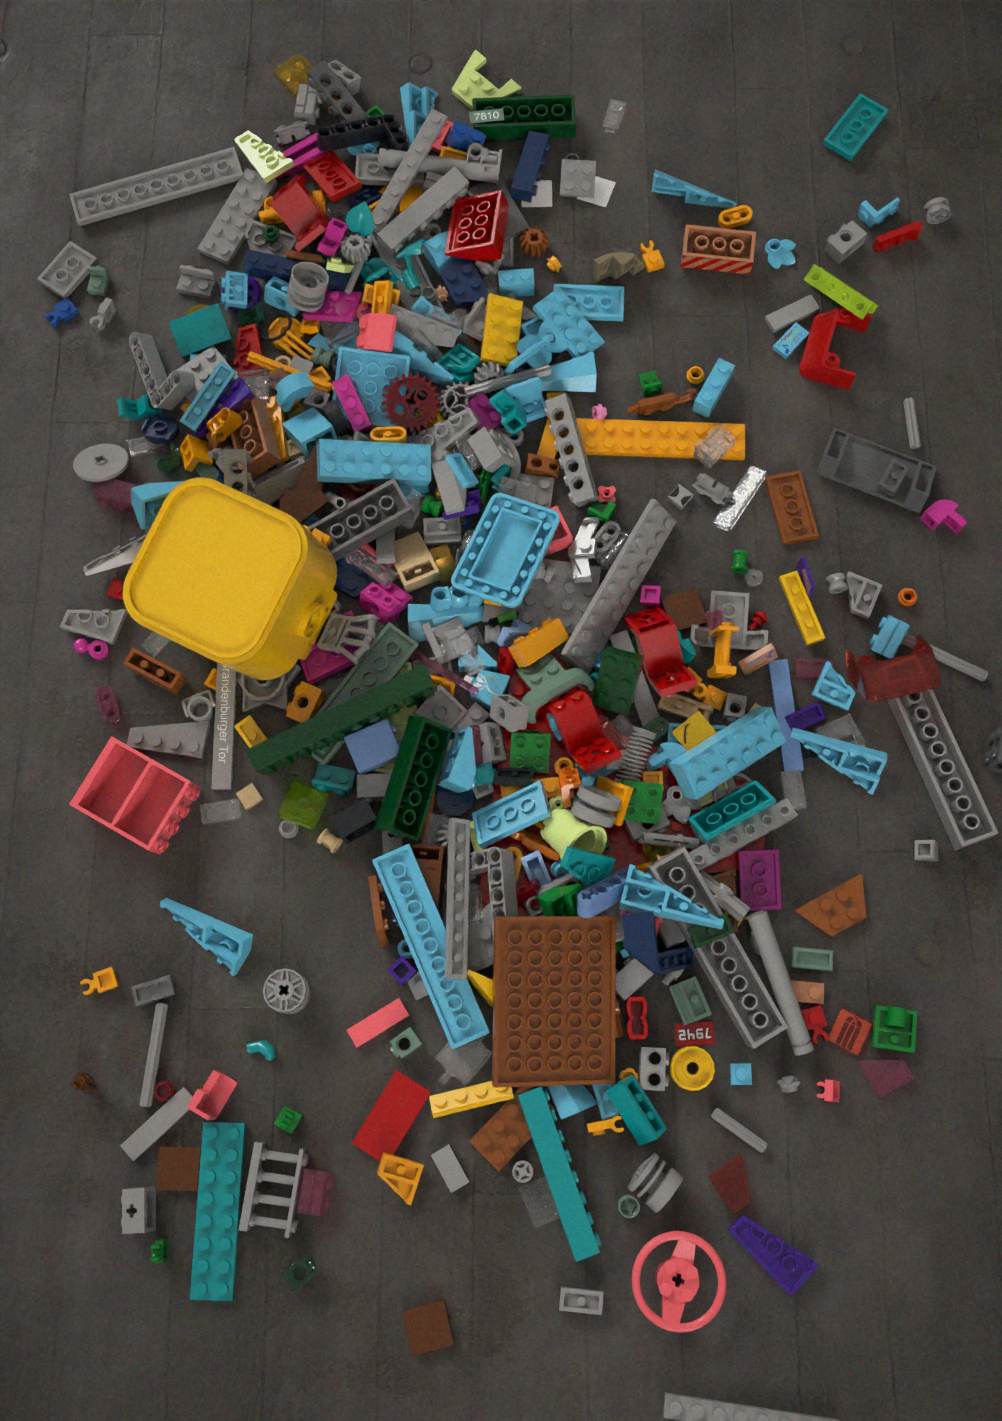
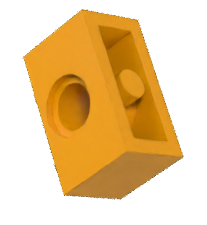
[286,681,326,723]

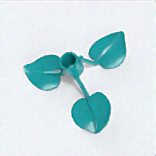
[317,201,390,285]
[363,238,426,290]

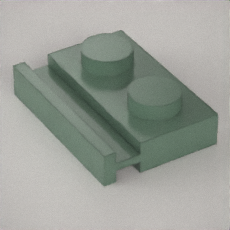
[668,976,712,1026]

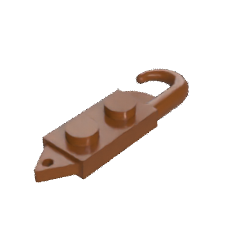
[627,388,697,415]

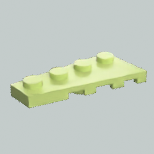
[234,130,295,183]

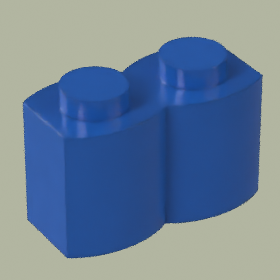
[446,121,486,156]

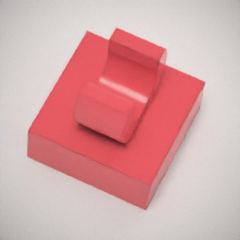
[817,1079,840,1102]

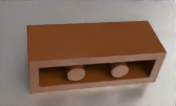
[123,648,187,695]

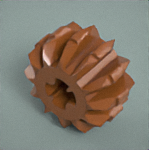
[520,226,549,257]

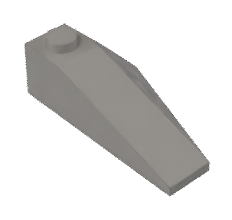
[431,449,468,515]

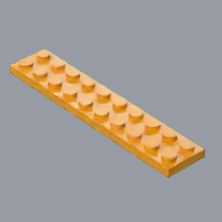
[563,418,745,460]

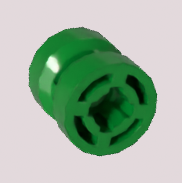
[421,494,444,518]

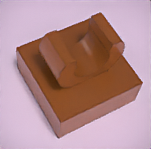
[206,431,232,451]

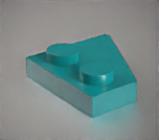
[437,343,482,373]

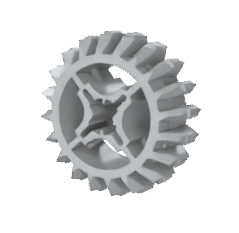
[437,381,477,421]

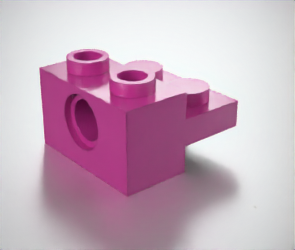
[359,577,413,626]

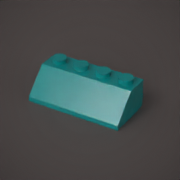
[688,780,776,845]

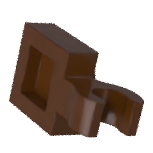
[71,1073,97,1094]

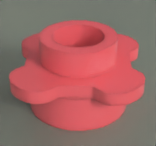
[598,486,616,504]

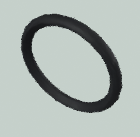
[258,310,292,342]

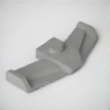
[568,517,600,583]

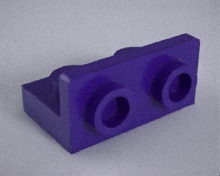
[442,489,484,520]

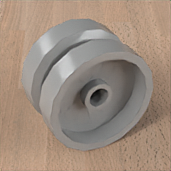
[571,784,622,828]

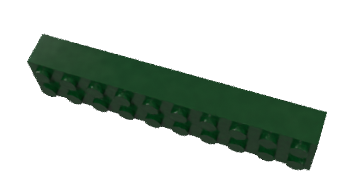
[246,664,438,776]

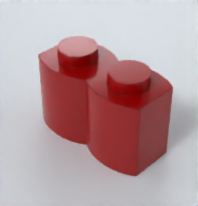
[625,997,648,1040]

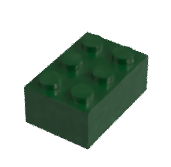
[592,646,645,715]

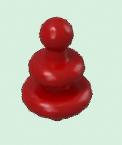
[748,611,767,631]

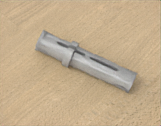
[639,831,699,850]

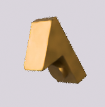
[430,544,456,585]

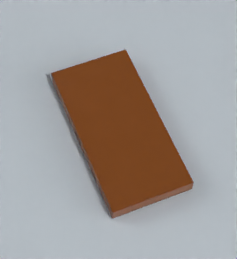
[764,470,819,546]

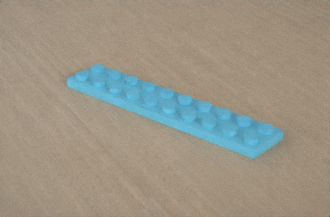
[372,844,490,1049]

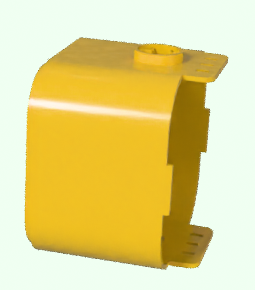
[123,477,337,680]

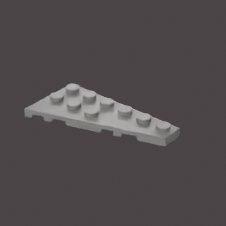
[408,903,494,1000]

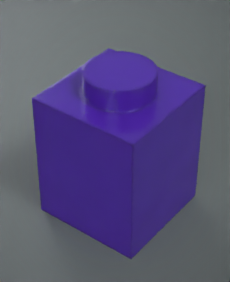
[388,956,417,986]

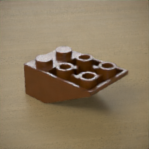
[405,843,445,909]

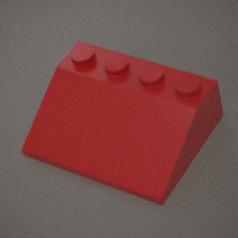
[445,190,509,262]

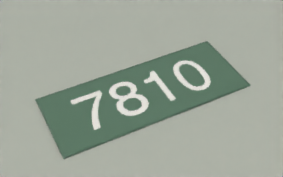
[469,108,504,123]

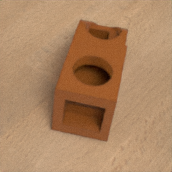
[524,453,560,479]

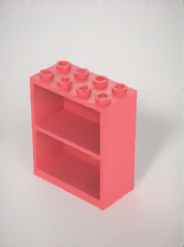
[69,736,201,855]

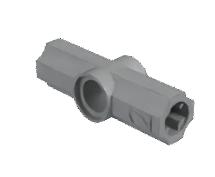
[700,870,750,922]

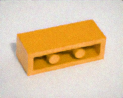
[508,618,570,668]

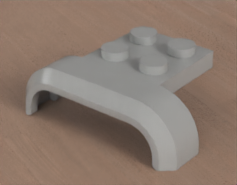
[690,591,768,650]

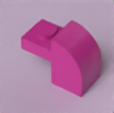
[317,218,348,258]
[920,500,967,534]

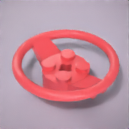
[632,1231,727,1333]

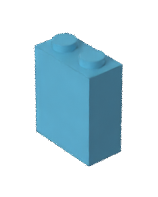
[283,407,338,457]

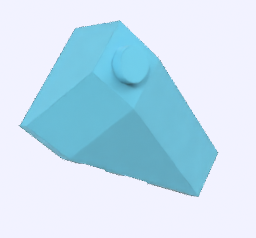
[423,231,454,275]

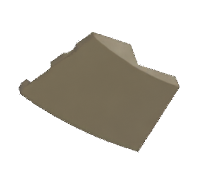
[592,252,645,285]

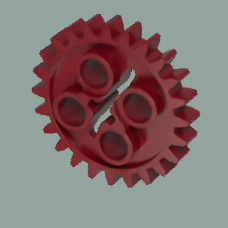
[381,372,441,433]

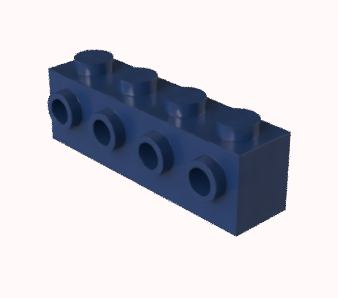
[511,130,551,203]

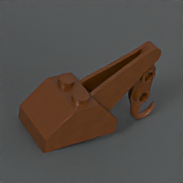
[278,440,370,524]

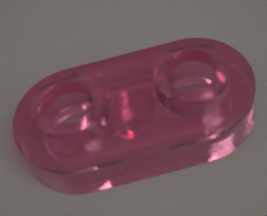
[95,686,121,723]

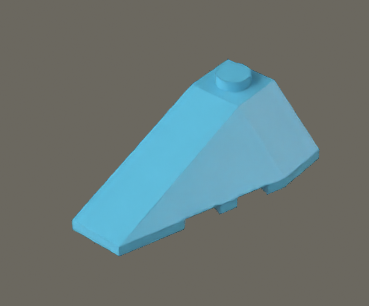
[390,330,454,387]
[131,481,184,530]

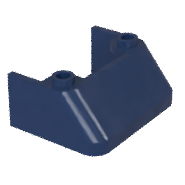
[622,911,693,975]

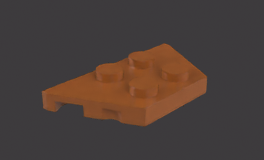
[794,874,866,937]

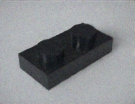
[493,768,536,787]

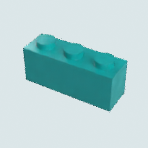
[606,1074,667,1146]

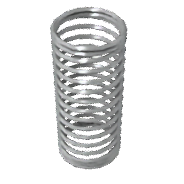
[614,726,656,784]

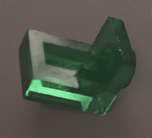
[238,302,266,326]
[156,444,182,472]

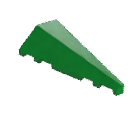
[537,884,583,916]

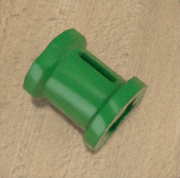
[731,550,749,573]

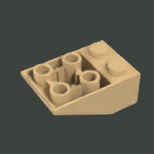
[392,532,440,593]

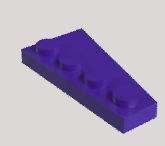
[192,376,255,440]
[728,1215,820,1296]

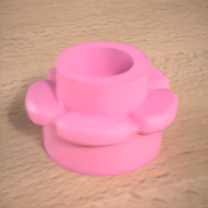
[592,404,607,420]

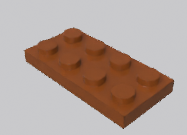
[470,1086,557,1172]

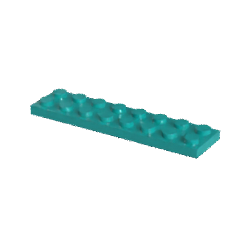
[190,1122,246,1301]

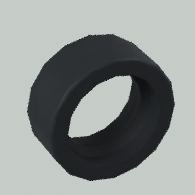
[322,400,352,437]

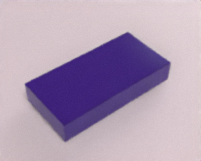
[784,701,826,731]

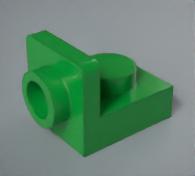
[638,370,662,396]

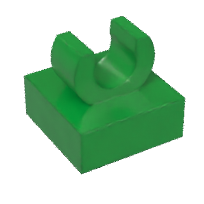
[274,1105,303,1134]

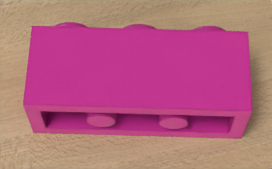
[332,374,375,433]

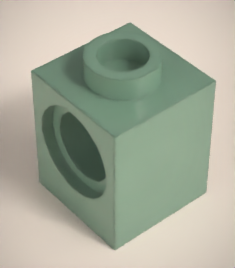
[390,1027,423,1059]

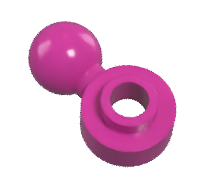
[73,638,109,660]

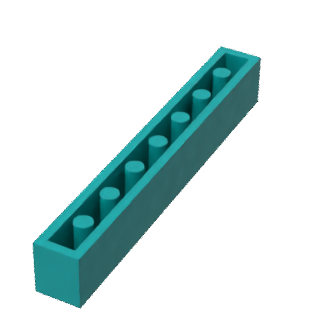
[517,1086,601,1262]

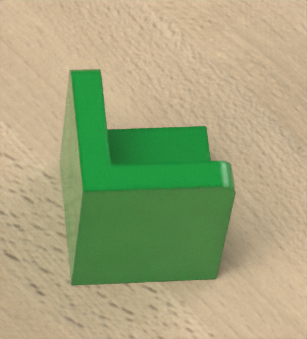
[587,501,616,525]

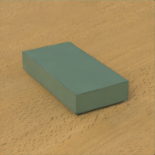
[791,947,833,971]

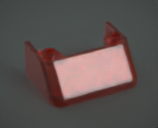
[846,634,941,702]

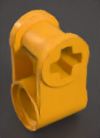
[207,408,242,442]

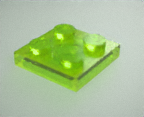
[277,782,329,830]

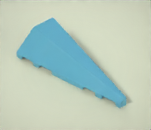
[400,82,438,148]
[651,169,737,209]
[504,352,597,392]
[408,604,484,643]
[790,728,887,795]
[619,864,724,929]
[160,898,253,976]
[548,1085,598,1120]

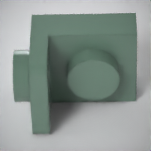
[87,266,110,296]

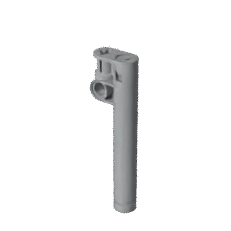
[378,143,502,184]
[744,910,814,1056]

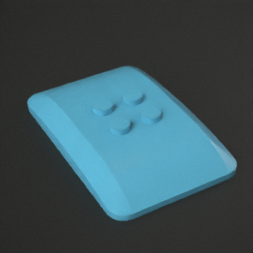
[451,493,560,608]

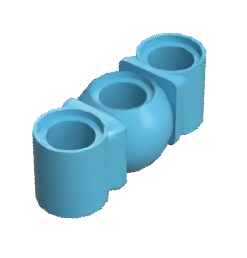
[430,586,484,611]

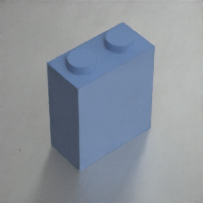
[344,719,401,774]

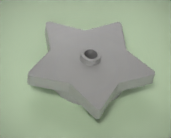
[237,665,301,713]

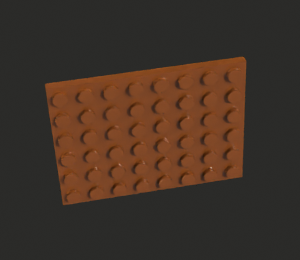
[492,916,616,1088]

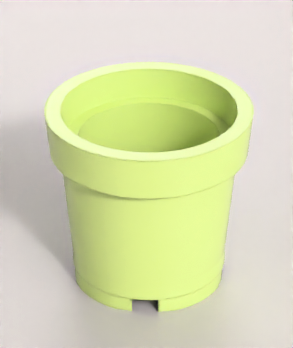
[541,808,607,861]

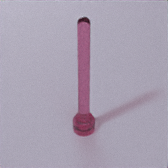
[410,649,479,695]

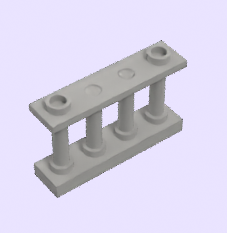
[239,1142,309,1238]

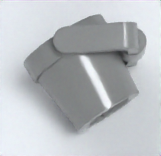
[182,690,216,722]

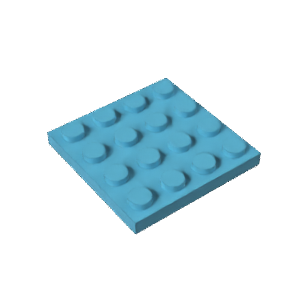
[332,347,411,427]

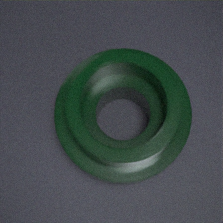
[262,225,280,243]

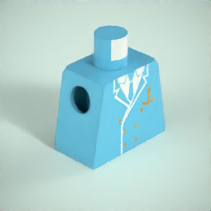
[462,670,510,710]

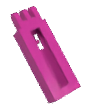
[277,133,333,178]

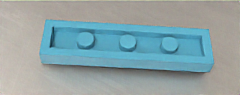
[180,361,236,432]

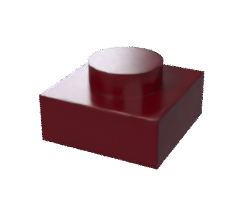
[517,879,541,903]

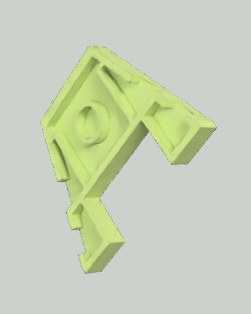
[452,50,522,111]

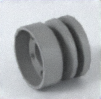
[287,262,329,312]
[263,968,311,1014]
[628,1153,683,1213]

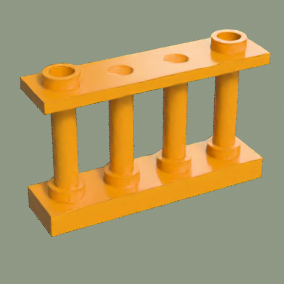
[706,622,739,679]

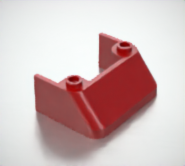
[799,307,873,390]

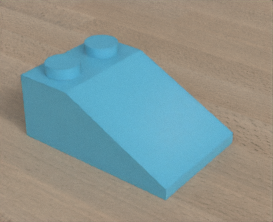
[437,726,476,793]

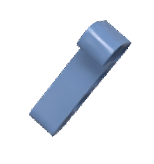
[577,867,629,918]

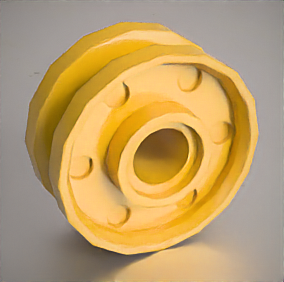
[669,1046,715,1091]

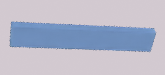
[767,659,804,773]

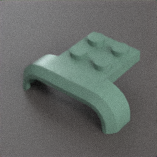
[516,652,595,723]

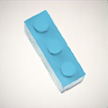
[692,358,735,418]

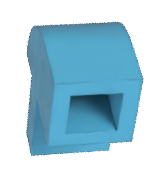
[275,371,314,412]
[646,742,687,775]

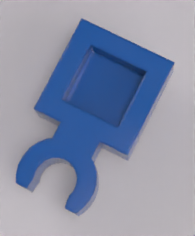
[45,297,79,328]

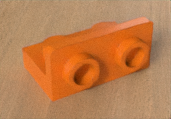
[558,767,581,808]

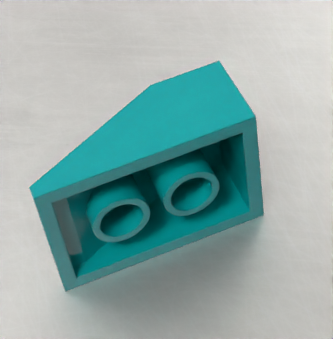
[168,304,232,357]

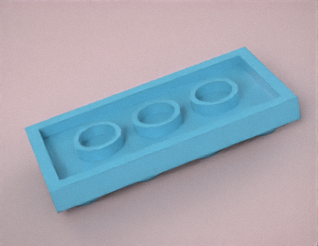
[554,284,624,321]
[472,780,552,848]

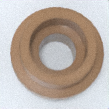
[435,285,449,302]

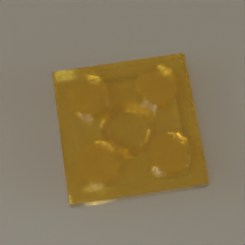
[273,52,313,96]

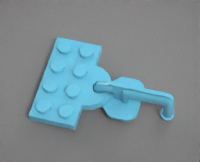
[503,287,605,376]

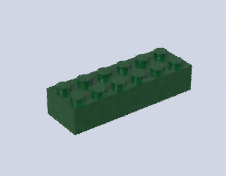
[472,95,576,140]
[375,715,453,842]

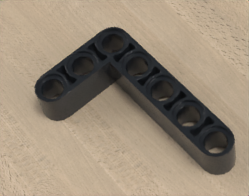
[316,114,409,152]

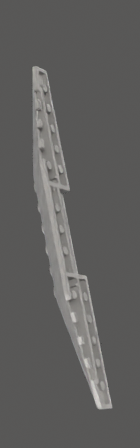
[83,434,353,576]

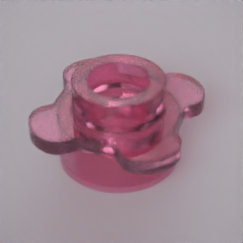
[704,609,724,630]

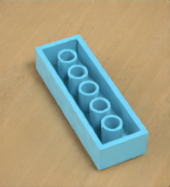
[317,439,431,487]
[669,707,787,800]

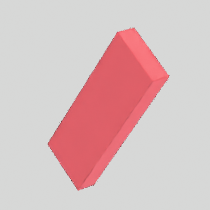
[347,998,410,1048]

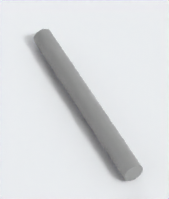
[345,235,374,294]

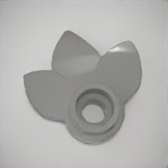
[661,785,701,824]

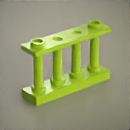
[804,264,879,320]

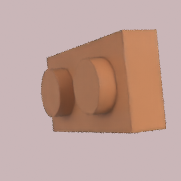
[791,980,824,1004]

